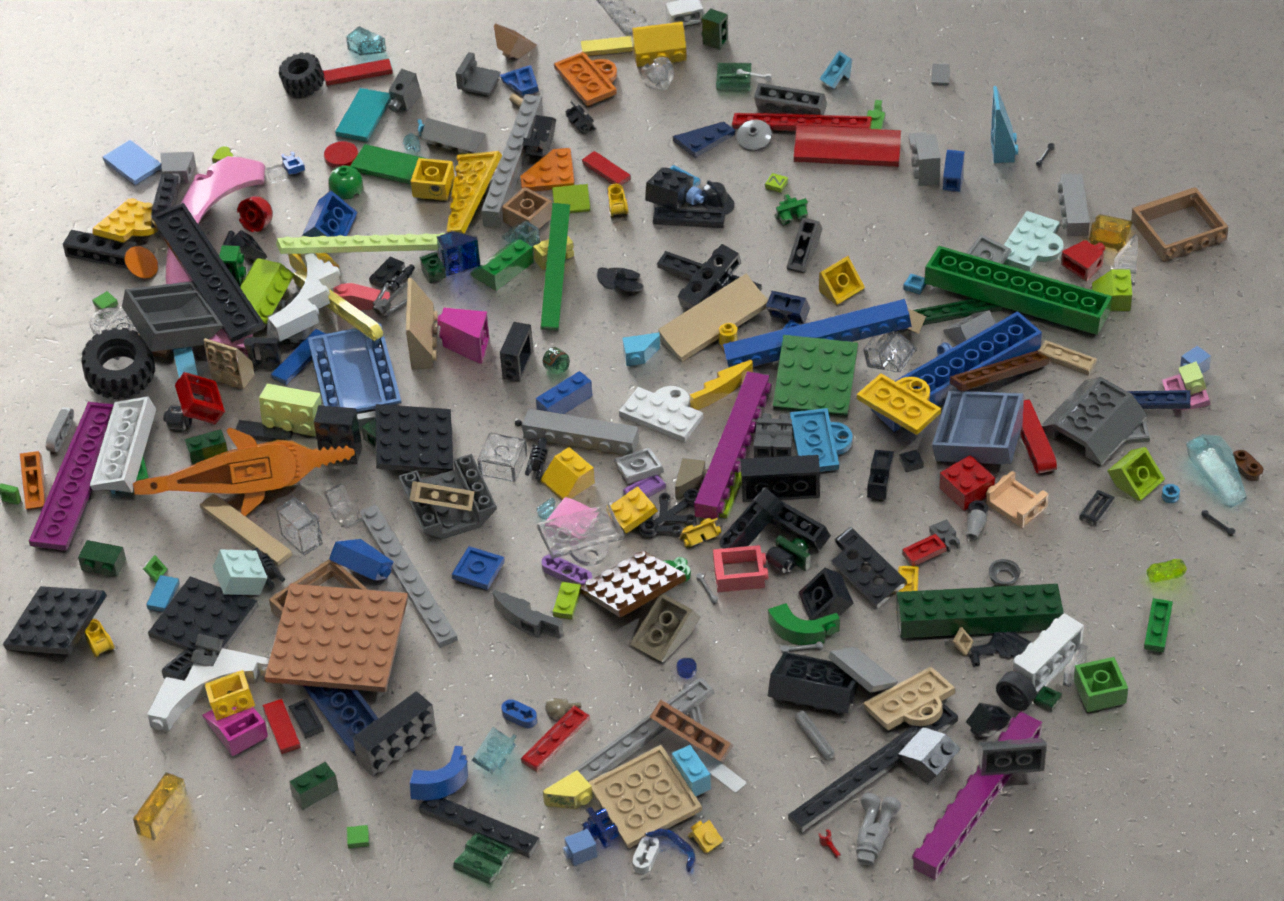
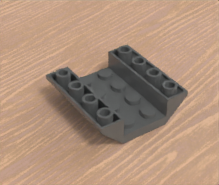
[1042,377,1147,466]
[399,454,497,539]

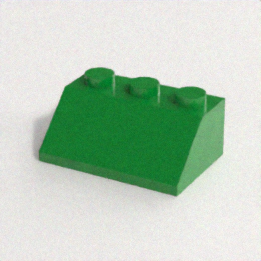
[470,239,534,291]

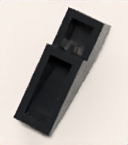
[867,449,894,499]

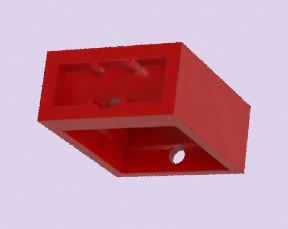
[175,372,225,425]

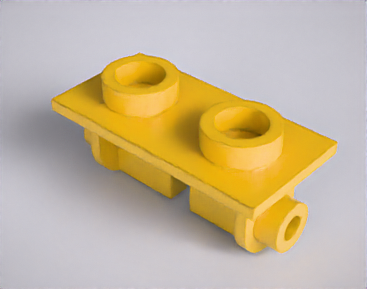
[679,518,722,547]

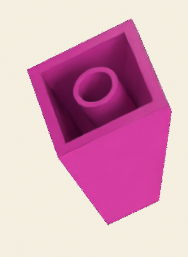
[437,307,490,364]

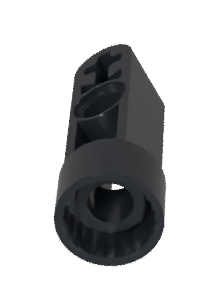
[719,487,785,549]

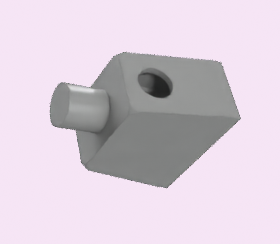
[160,152,196,187]

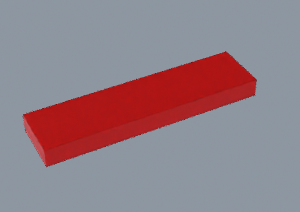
[323,59,393,86]
[521,706,590,772]

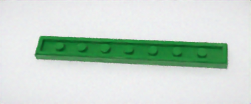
[540,203,570,331]

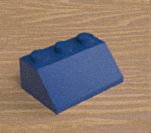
[302,191,358,237]

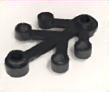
[639,489,699,537]

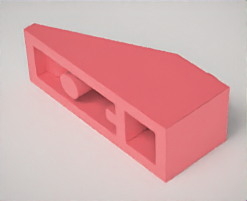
[333,283,391,311]

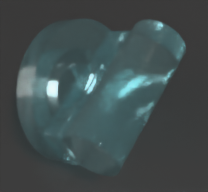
[403,133,421,152]
[537,497,556,520]

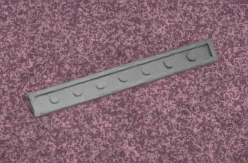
[572,677,714,782]

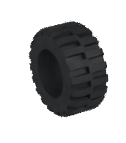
[81,327,155,399]

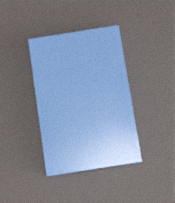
[103,140,162,185]

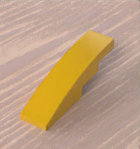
[690,360,753,410]

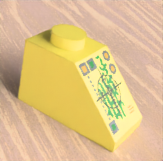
[543,770,593,809]

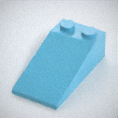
[990,86,1018,163]

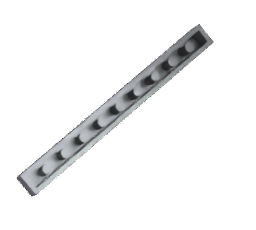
[482,95,543,228]

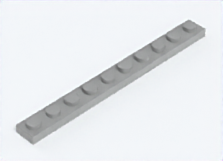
[358,505,458,648]

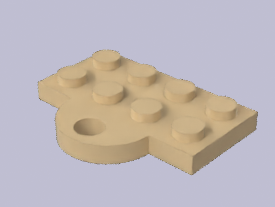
[864,667,956,730]

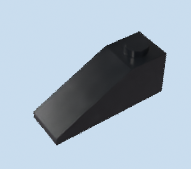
[786,217,823,273]

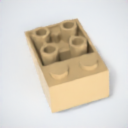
[203,338,255,389]

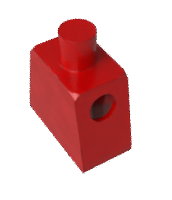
[1061,240,1106,282]

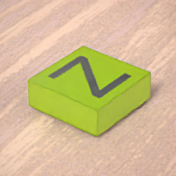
[765,173,788,193]

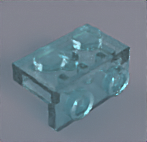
[471,727,517,774]

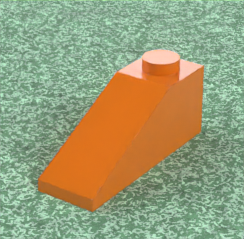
[20,451,45,510]

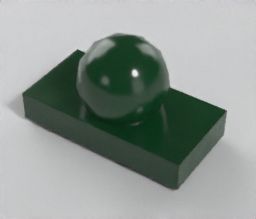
[776,535,810,571]

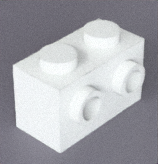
[665,0,703,26]

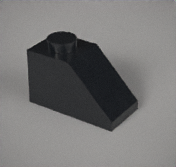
[966,703,1012,737]

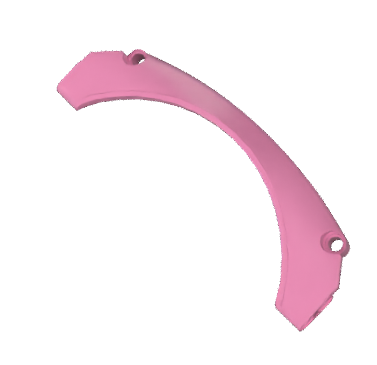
[166,156,265,358]

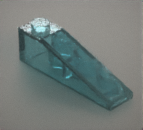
[1186,434,1247,508]

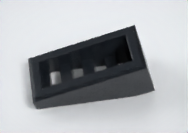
[161,648,194,681]

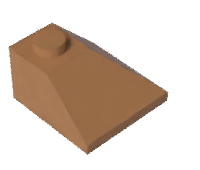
[494,23,537,59]

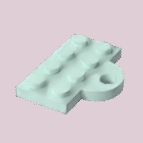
[1004,211,1063,272]

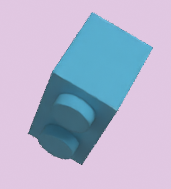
[672,745,711,796]

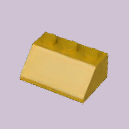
[632,22,687,67]

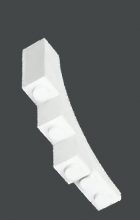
[268,253,341,341]

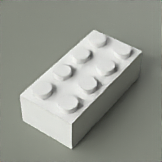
[1012,613,1084,694]

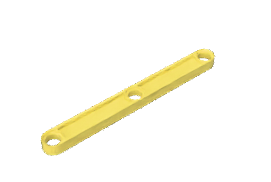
[293,269,384,341]

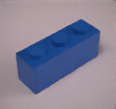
[536,371,593,414]

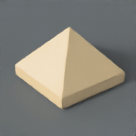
[953,627,974,656]

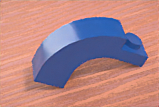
[410,746,468,800]

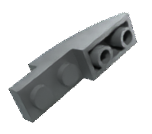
[493,590,564,639]

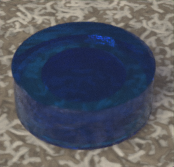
[676,658,697,678]

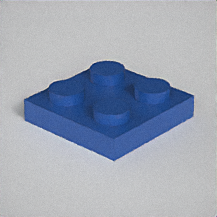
[452,546,505,590]

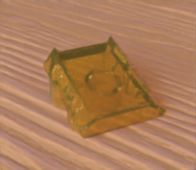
[1088,214,1133,252]

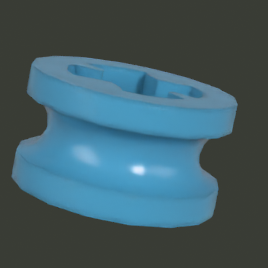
[1162,484,1180,503]

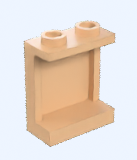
[986,471,1049,528]

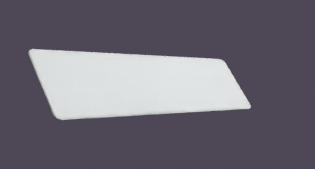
[696,749,747,792]

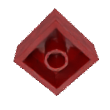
[939,455,995,511]

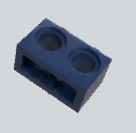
[766,290,810,324]

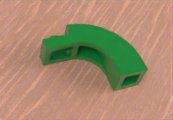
[768,603,840,646]

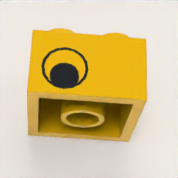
[411,158,455,200]

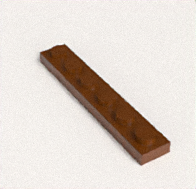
[950,351,1049,391]

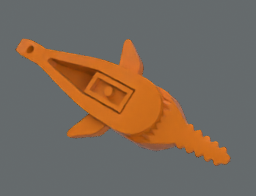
[133,428,355,516]

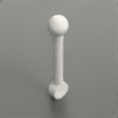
[736,69,772,81]

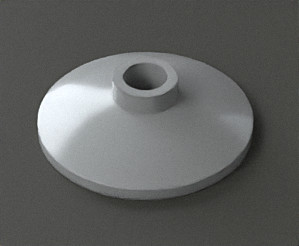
[737,120,772,151]

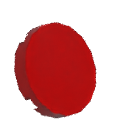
[324,141,358,168]

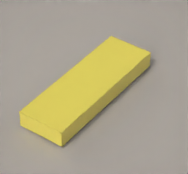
[581,36,633,56]

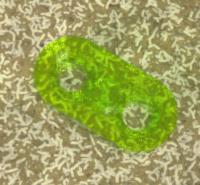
[1146,559,1187,583]

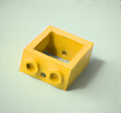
[204,670,255,720]

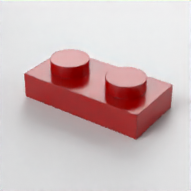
[902,534,946,566]

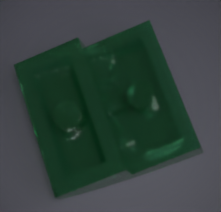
[716,63,752,90]
[453,833,513,885]

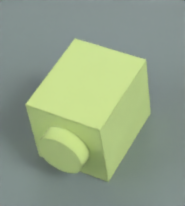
[1178,362,1207,395]

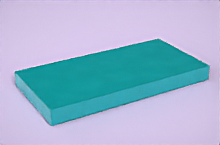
[335,88,391,142]

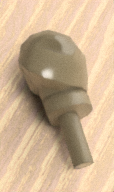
[545,698,581,720]

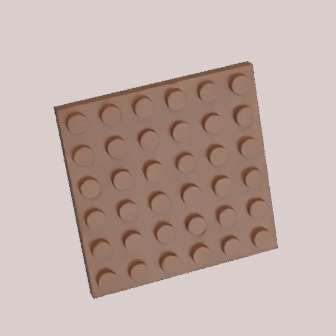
[265,584,408,692]

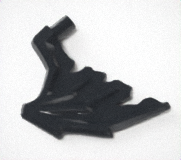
[969,632,1033,667]

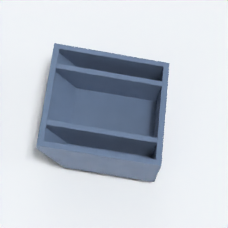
[932,391,1024,464]

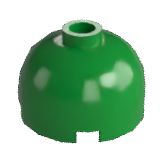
[328,166,363,200]

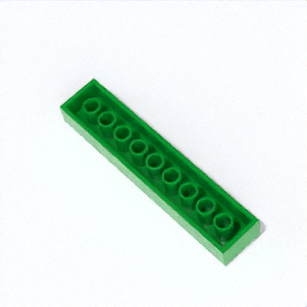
[924,246,1112,335]

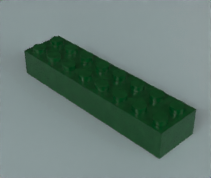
[896,583,1064,638]

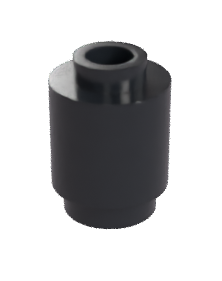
[766,546,796,573]

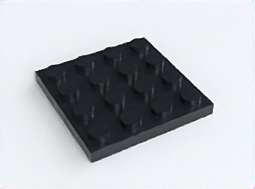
[375,404,454,473]
[148,576,259,656]
[3,586,107,654]

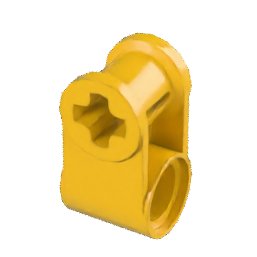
[608,184,628,217]
[84,619,115,658]

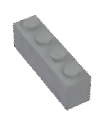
[1057,174,1090,236]

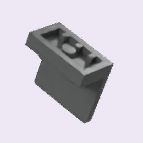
[455,52,501,95]

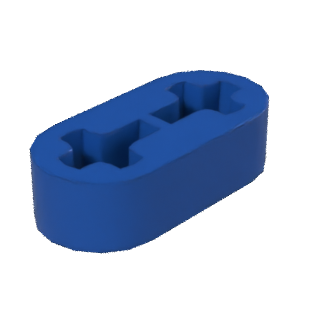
[501,699,537,728]

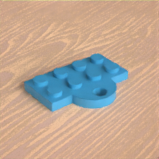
[790,408,853,472]

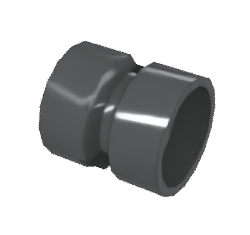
[191,634,223,666]

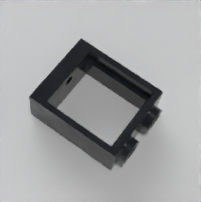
[500,322,534,382]

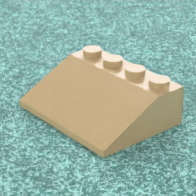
[406,278,438,370]

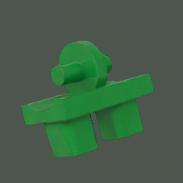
[774,194,808,225]

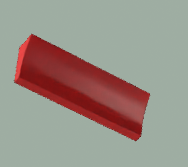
[794,125,901,167]

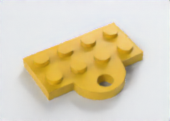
[92,198,158,242]
[857,373,941,435]

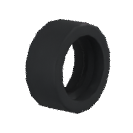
[996,671,1037,711]

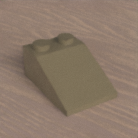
[630,594,701,663]

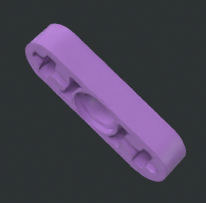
[541,554,592,585]

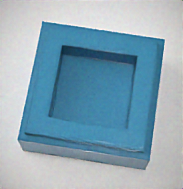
[903,273,926,295]

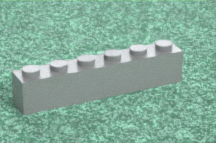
[522,408,639,455]

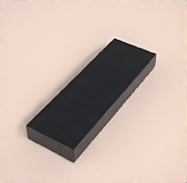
[236,420,294,442]

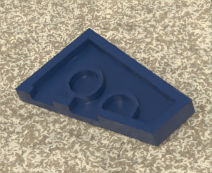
[673,121,735,158]

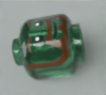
[542,347,570,375]

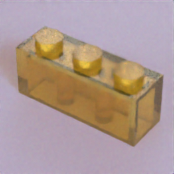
[133,772,188,841]

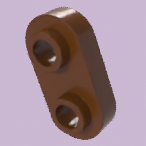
[1231,450,1264,481]

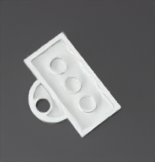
[619,386,704,442]

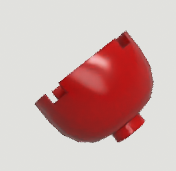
[237,196,273,232]

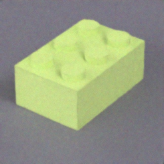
[259,384,322,436]

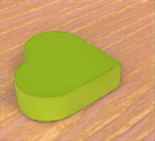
[212,146,233,163]

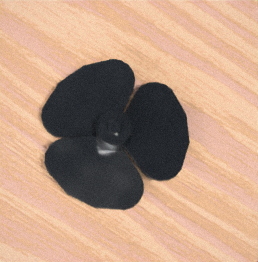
[596,267,644,292]

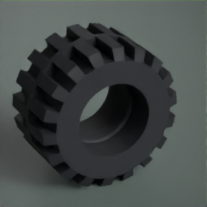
[278,52,325,97]

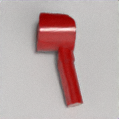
[819,829,841,858]

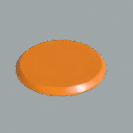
[125,246,158,278]

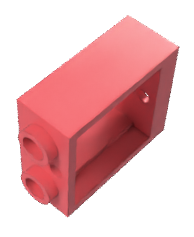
[713,545,768,593]

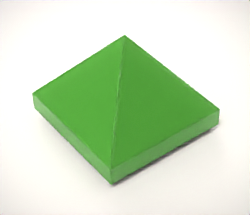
[143,555,168,583]

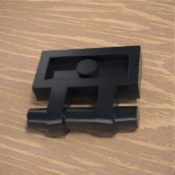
[369,256,415,292]

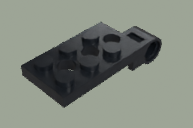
[831,527,907,609]

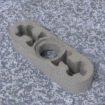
[46,407,74,452]

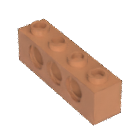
[650,699,734,762]

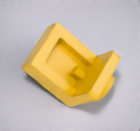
[687,820,724,854]

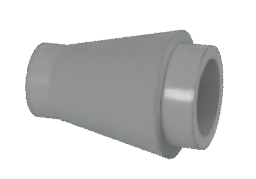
[966,510,987,540]

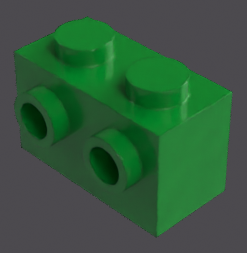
[219,246,246,286]

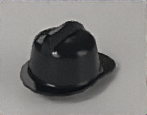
[702,180,735,215]

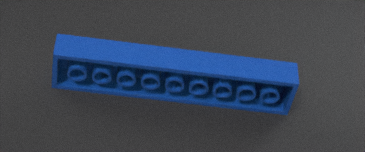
[871,311,1042,432]

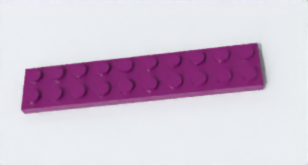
[29,401,114,551]

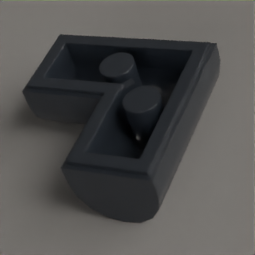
[231,230,267,262]

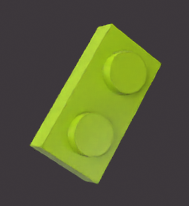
[553,582,581,620]

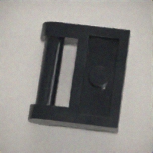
[244,338,282,371]

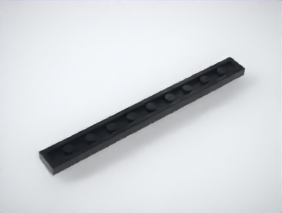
[788,704,958,832]

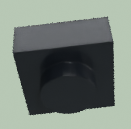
[899,450,924,473]

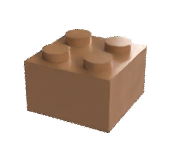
[502,187,552,236]

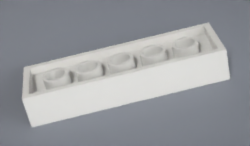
[90,397,156,493]

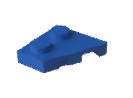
[500,65,539,96]

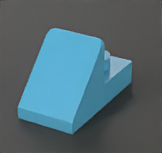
[819,51,852,89]

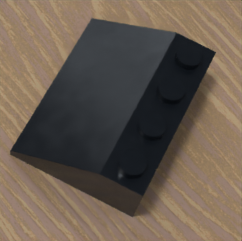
[767,652,859,714]

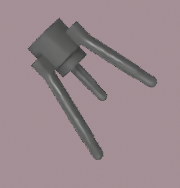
[373,282,407,317]

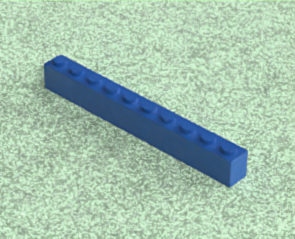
[723,299,912,367]

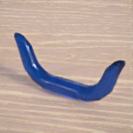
[645,829,696,873]

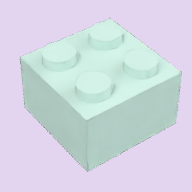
[213,550,267,595]

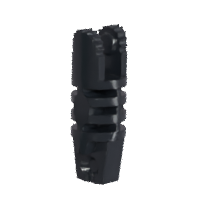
[525,437,548,480]
[252,547,285,589]

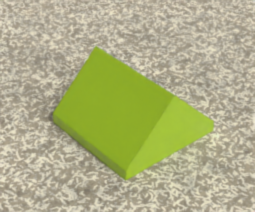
[552,184,591,213]

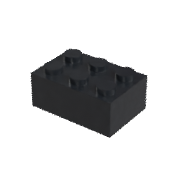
[314,405,362,464]

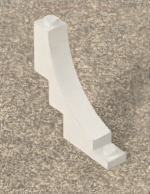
[147,648,270,731]

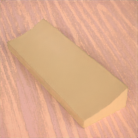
[658,273,768,362]

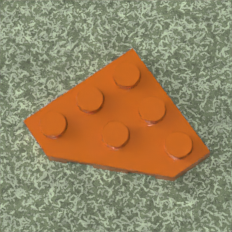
[521,148,575,192]

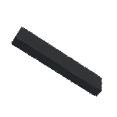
[653,207,726,228]

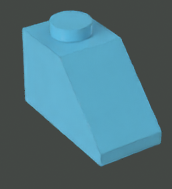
[622,333,660,366]

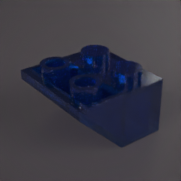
[436,231,481,276]

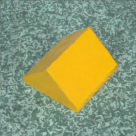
[819,256,865,305]

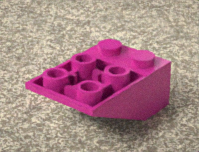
[202,707,268,756]

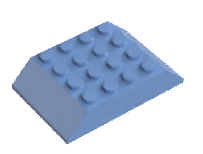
[308,323,402,412]

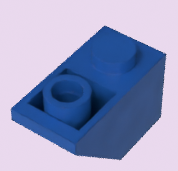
[943,149,965,192]

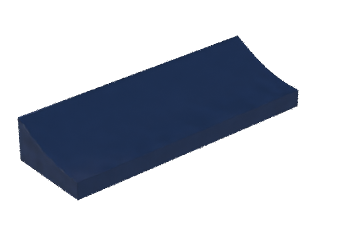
[302,685,378,756]

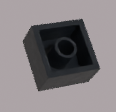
[645,167,694,211]

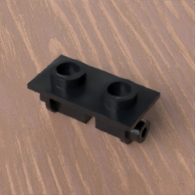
[565,101,596,133]

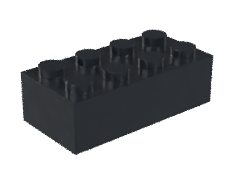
[740,455,820,502]
[353,691,436,777]

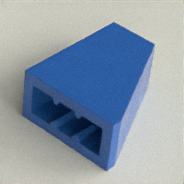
[329,539,394,580]

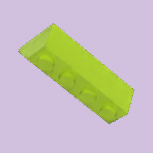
[240,258,295,325]

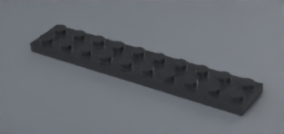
[151,202,265,342]

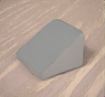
[932,63,950,85]

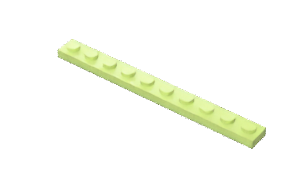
[276,233,455,254]

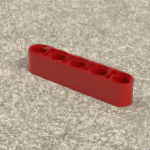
[1020,399,1057,474]

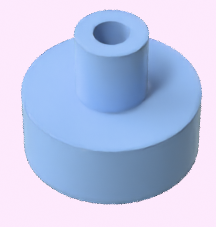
[686,186,705,205]

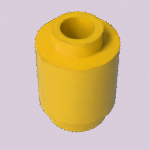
[719,323,738,349]

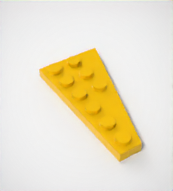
[447,151,502,236]

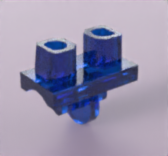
[581,807,619,848]

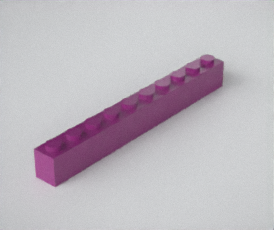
[694,371,772,520]
[912,711,1042,881]

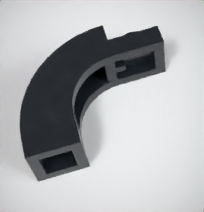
[522,115,556,156]

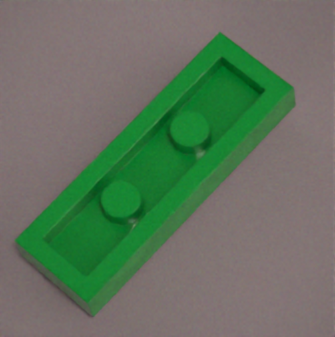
[1144,598,1173,652]

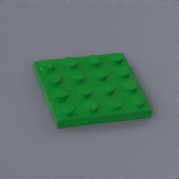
[773,335,858,416]

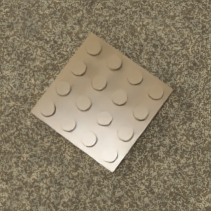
[588,745,702,849]

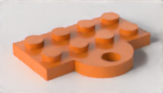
[554,52,617,106]

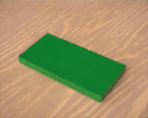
[351,144,428,184]

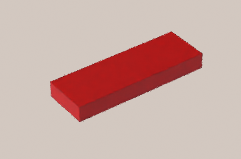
[582,151,631,186]
[262,699,301,754]

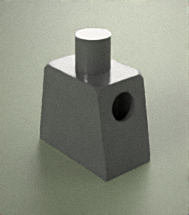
[388,69,422,112]

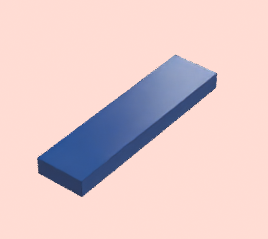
[271,329,326,385]

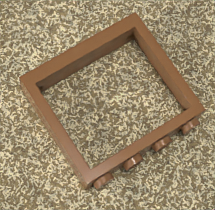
[1131,187,1229,262]
[269,559,368,619]

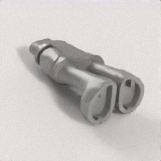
[856,793,901,865]

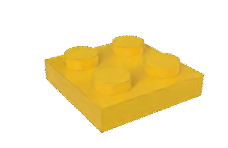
[606,486,658,534]

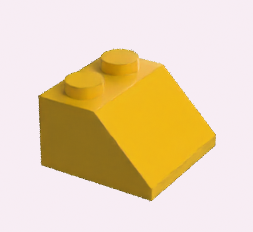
[541,447,595,500]

